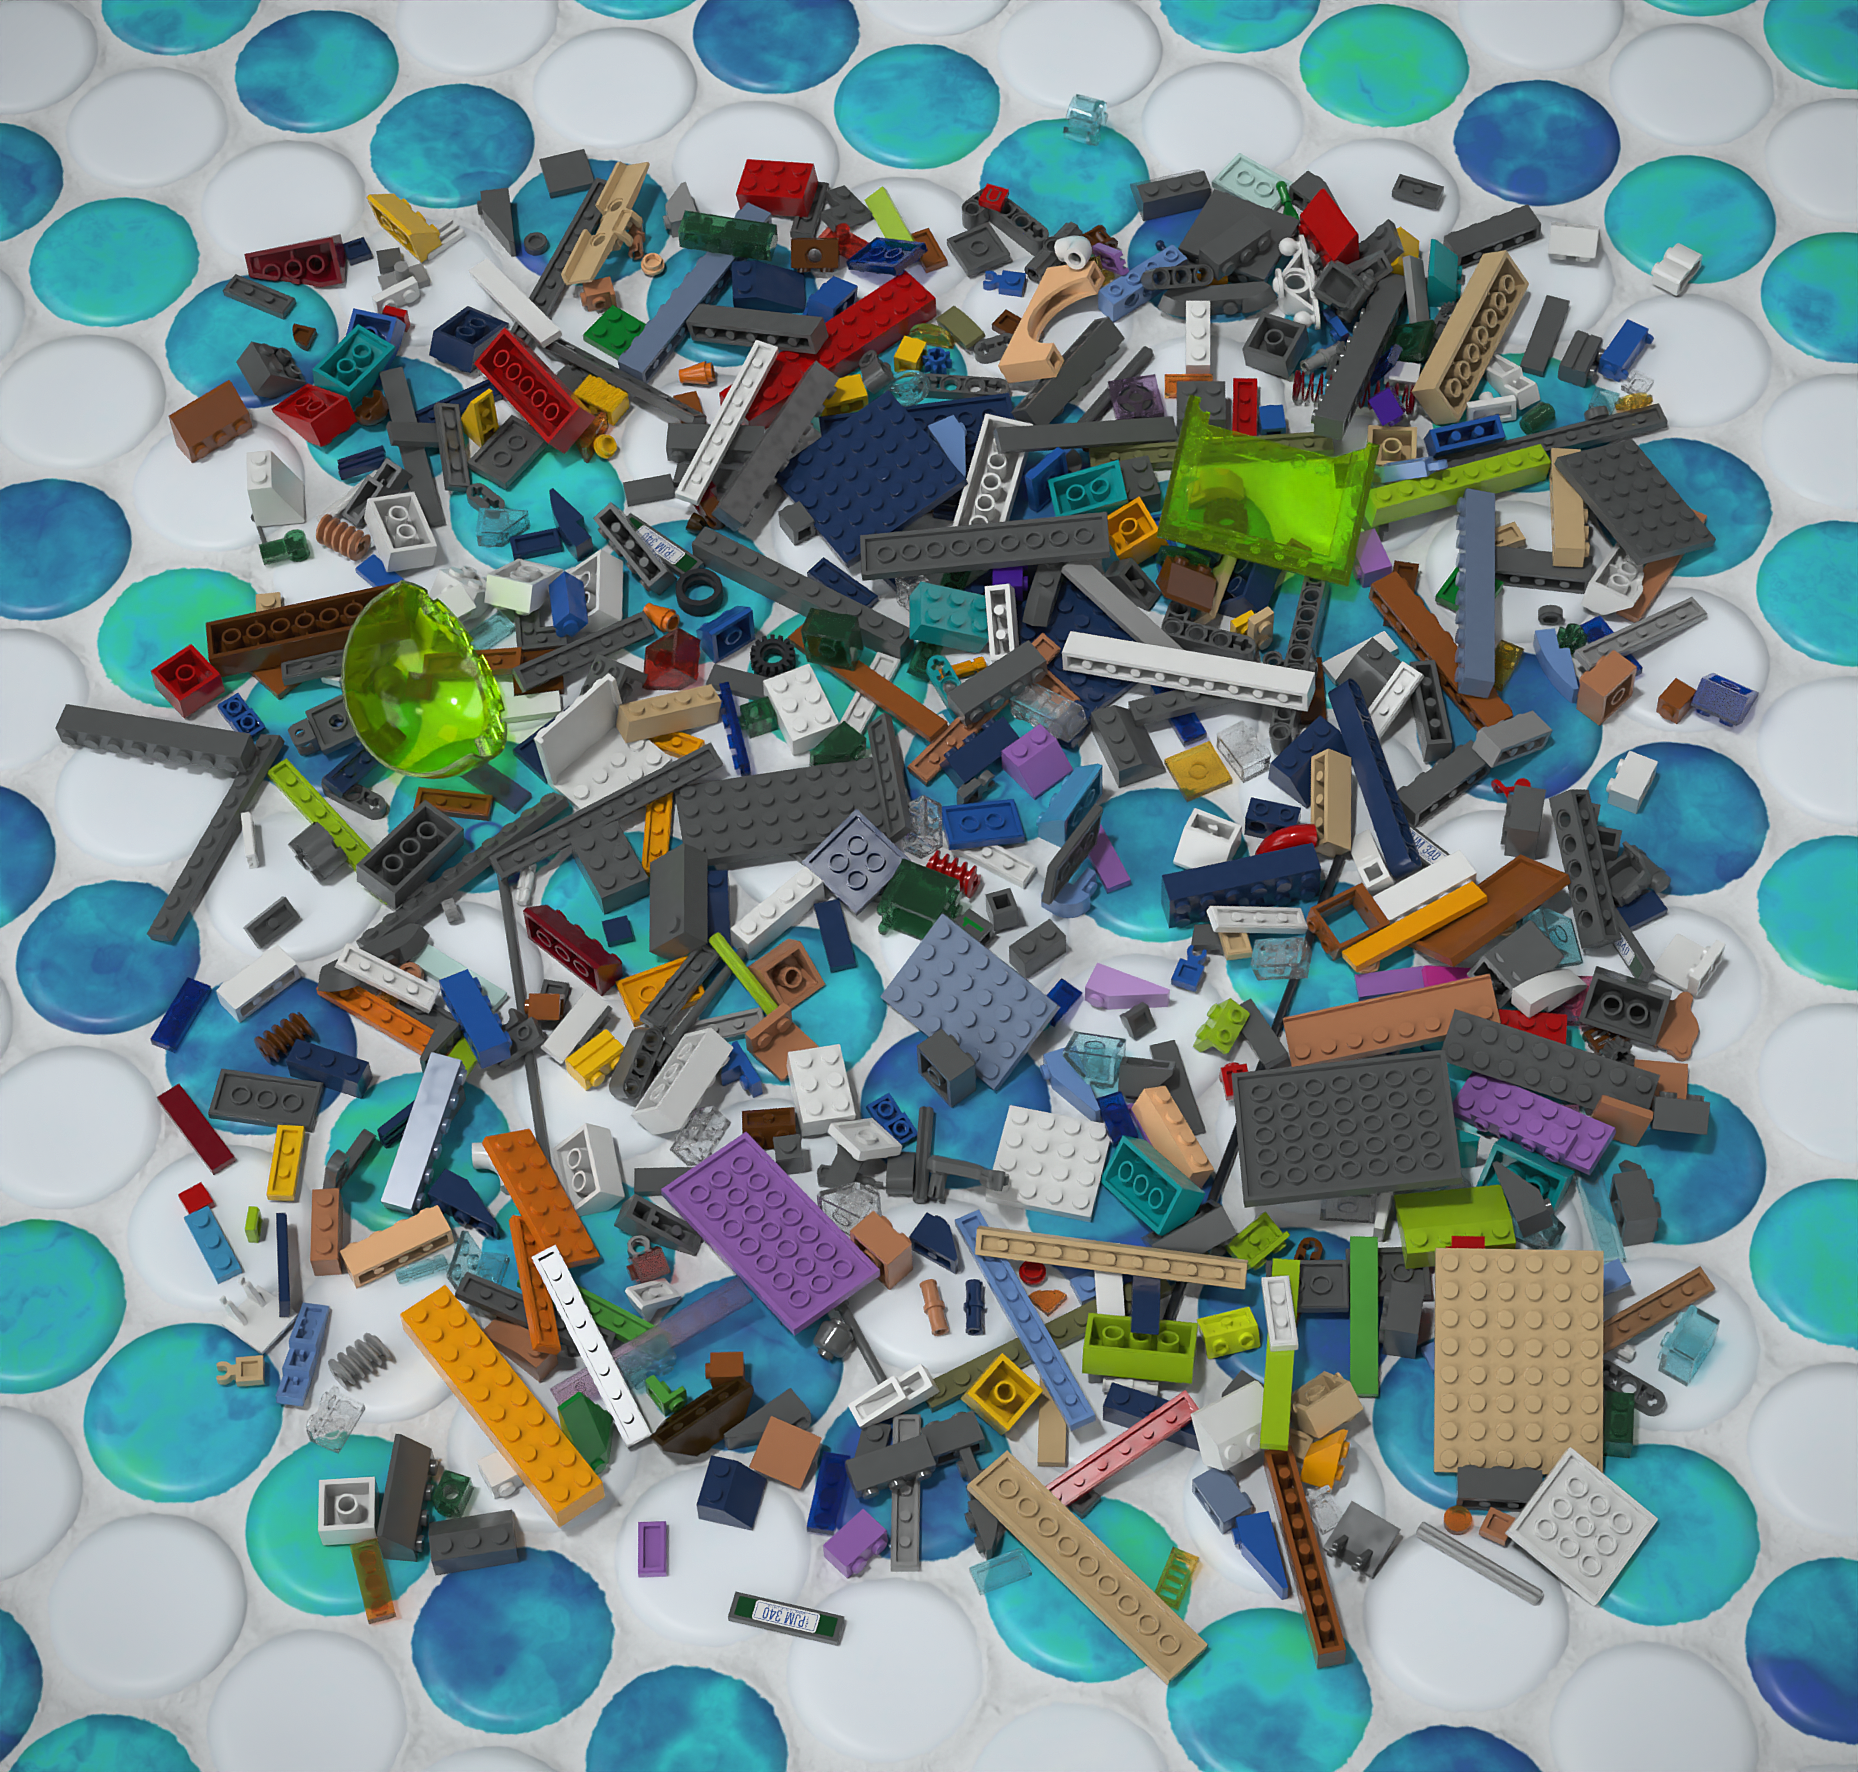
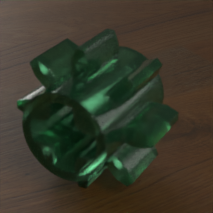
[1556,623,1588,655]

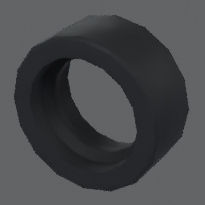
[676,568,724,616]

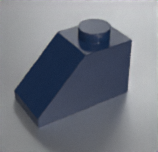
[909,1212,958,1274]

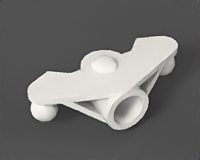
[1273,235,1320,330]

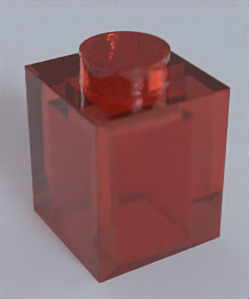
[626,1246,671,1284]

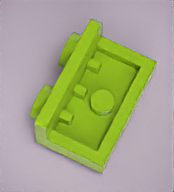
[1193,998,1250,1055]
[1224,1211,1290,1271]

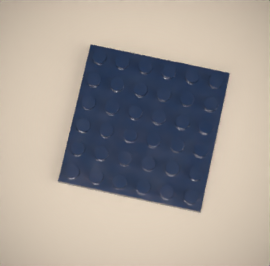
[774,390,968,569]

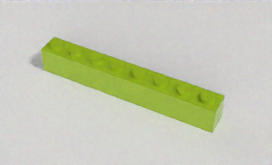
[1361,444,1552,527]

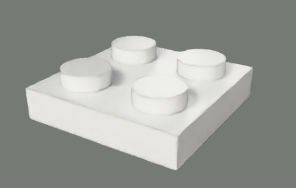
[828,1118,902,1161]

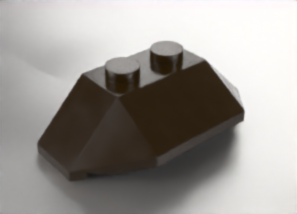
[650,1376,754,1457]

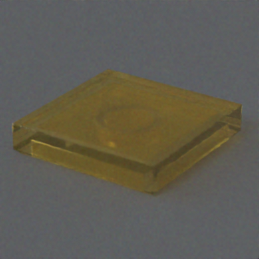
[1164,741,1232,802]

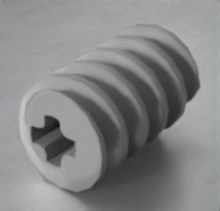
[328,1333,391,1390]

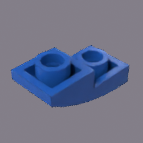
[217,693,266,737]
[866,1093,917,1145]

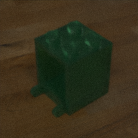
[877,858,963,941]

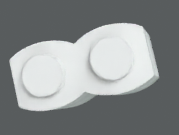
[1651,243,1703,296]

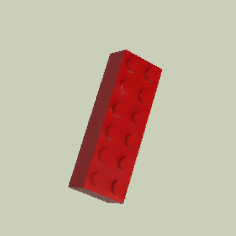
[474,327,596,454]

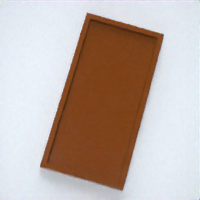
[1407,854,1571,967]

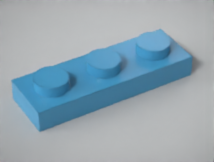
[184,1206,242,1284]

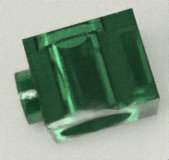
[737,696,778,739]
[432,1470,474,1518]

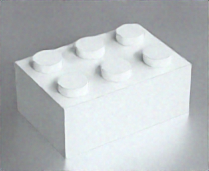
[364,492,437,572]
[763,664,840,756]
[786,1044,856,1137]

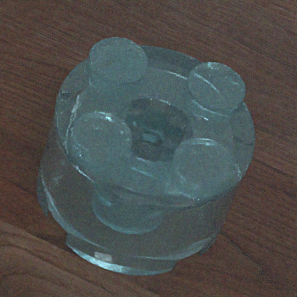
[1063,94,1108,146]

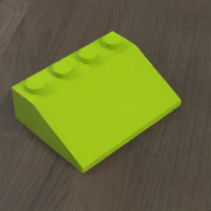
[1393,1184,1516,1269]

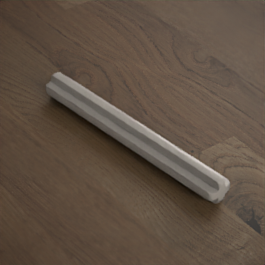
[1416,1522,1543,1605]

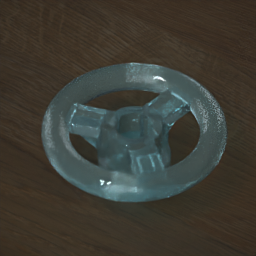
[883,370,931,407]

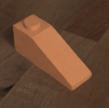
[483,1316,558,1383]

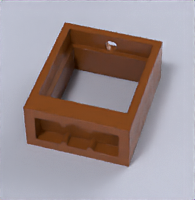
[1306,883,1390,961]

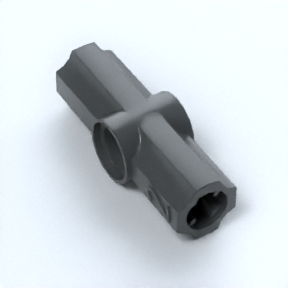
[1024,222,1083,282]

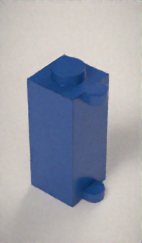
[1598,319,1654,382]
[548,571,588,637]

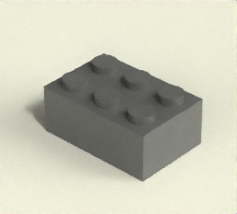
[570,821,650,915]

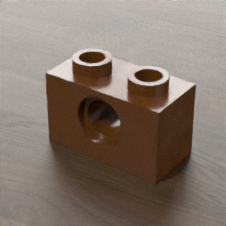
[791,238,840,272]

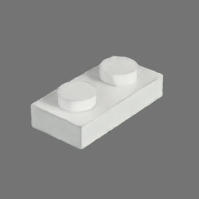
[371,276,420,314]

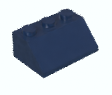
[1217,540,1285,618]
[1268,716,1352,809]

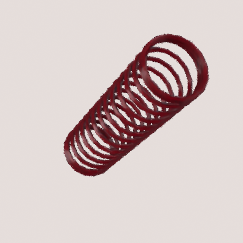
[1292,370,1415,415]

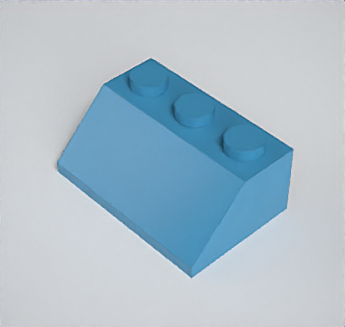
[1036,763,1103,848]

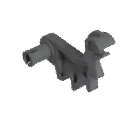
[926,1155,1010,1199]

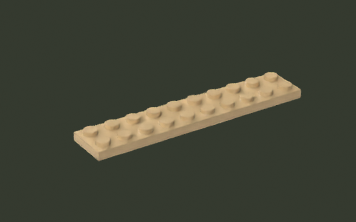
[967,1450,1208,1685]

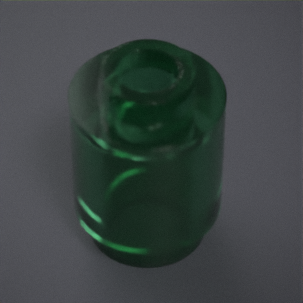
[1519,402,1556,435]

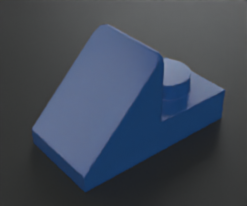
[721,1041,763,1098]

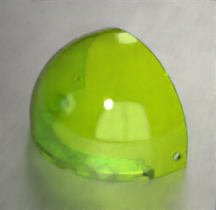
[341,580,507,779]

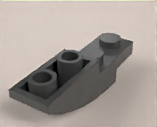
[956,1447,999,1562]

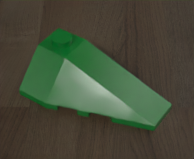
[557,1391,614,1475]

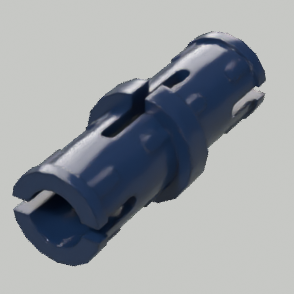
[963,1279,985,1336]

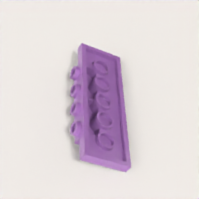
[1452,1071,1616,1175]

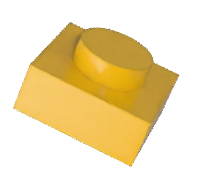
[1230,610,1254,636]

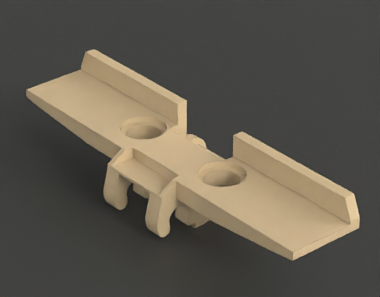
[561,162,650,285]

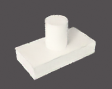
[1467,392,1516,422]

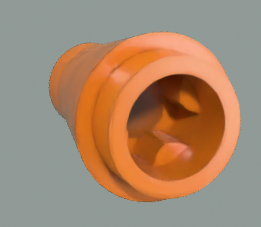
[679,361,715,385]
[643,603,680,632]

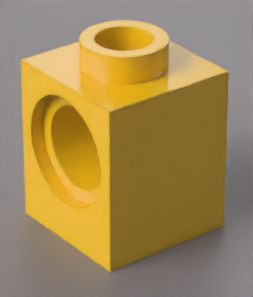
[894,335,927,378]

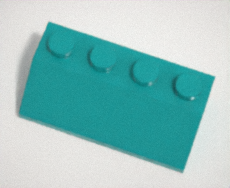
[1100,1135,1206,1236]

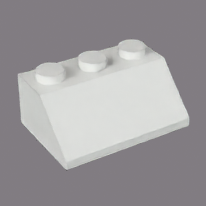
[569,549,624,633]
[553,1123,625,1217]
[1191,1381,1264,1471]

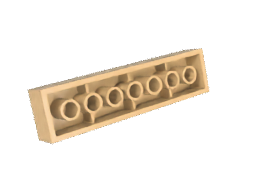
[1411,250,1529,425]

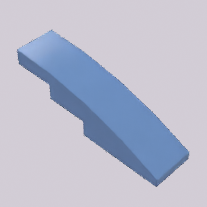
[276,1302,330,1406]

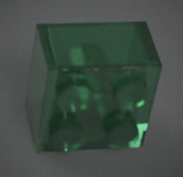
[801,608,864,671]

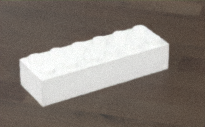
[952,414,1033,527]

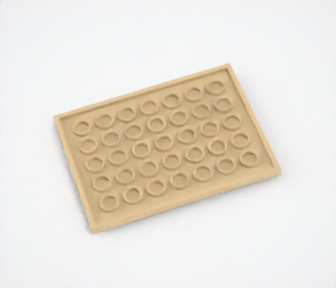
[1434,1248,1604,1474]

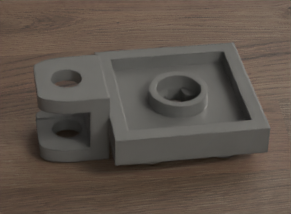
[288,690,370,756]

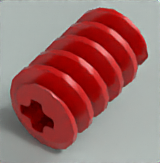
[923,850,981,898]

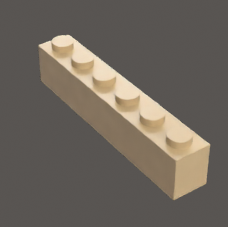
[1549,448,1590,567]

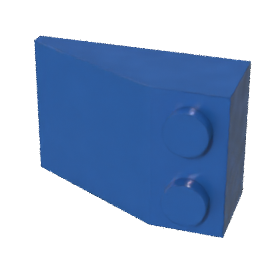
[346,308,406,387]

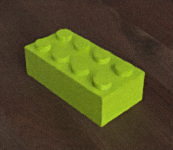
[1082,1313,1198,1384]

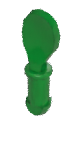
[1276,181,1299,220]

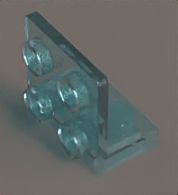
[446,1231,510,1304]

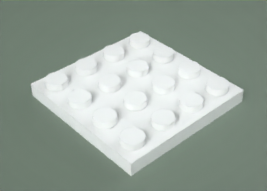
[985,1105,1114,1222]
[1505,1447,1658,1606]

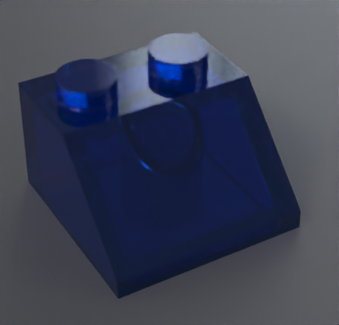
[1690,673,1759,727]

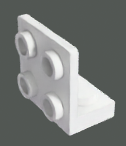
[1652,933,1726,997]

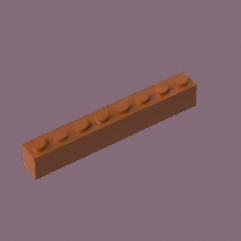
[1368,571,1513,732]
[1263,1445,1346,1668]

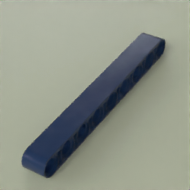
[1328,678,1422,880]

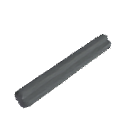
[913,1106,934,1203]

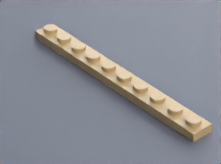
[975,1226,1248,1289]

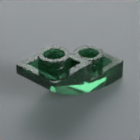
[1156,545,1211,567]

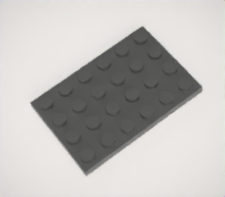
[1554,439,1716,566]

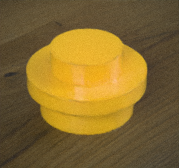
[594,434,617,459]

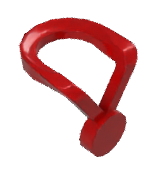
[1491,778,1531,799]

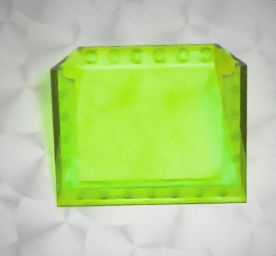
[1156,394,1380,587]

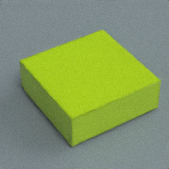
[245,1206,263,1243]

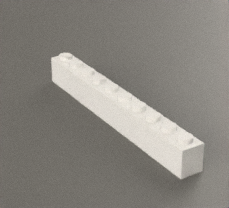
[1062,631,1315,711]

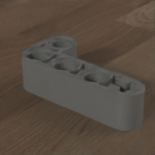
[962,188,1049,256]
[1161,600,1256,662]

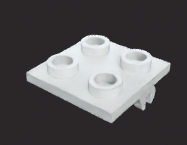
[219,1276,298,1355]

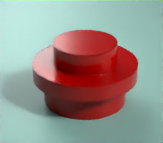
[1019,1261,1046,1285]

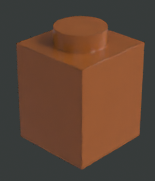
[1656,678,1697,724]
[524,993,565,1020]
[705,1351,745,1388]

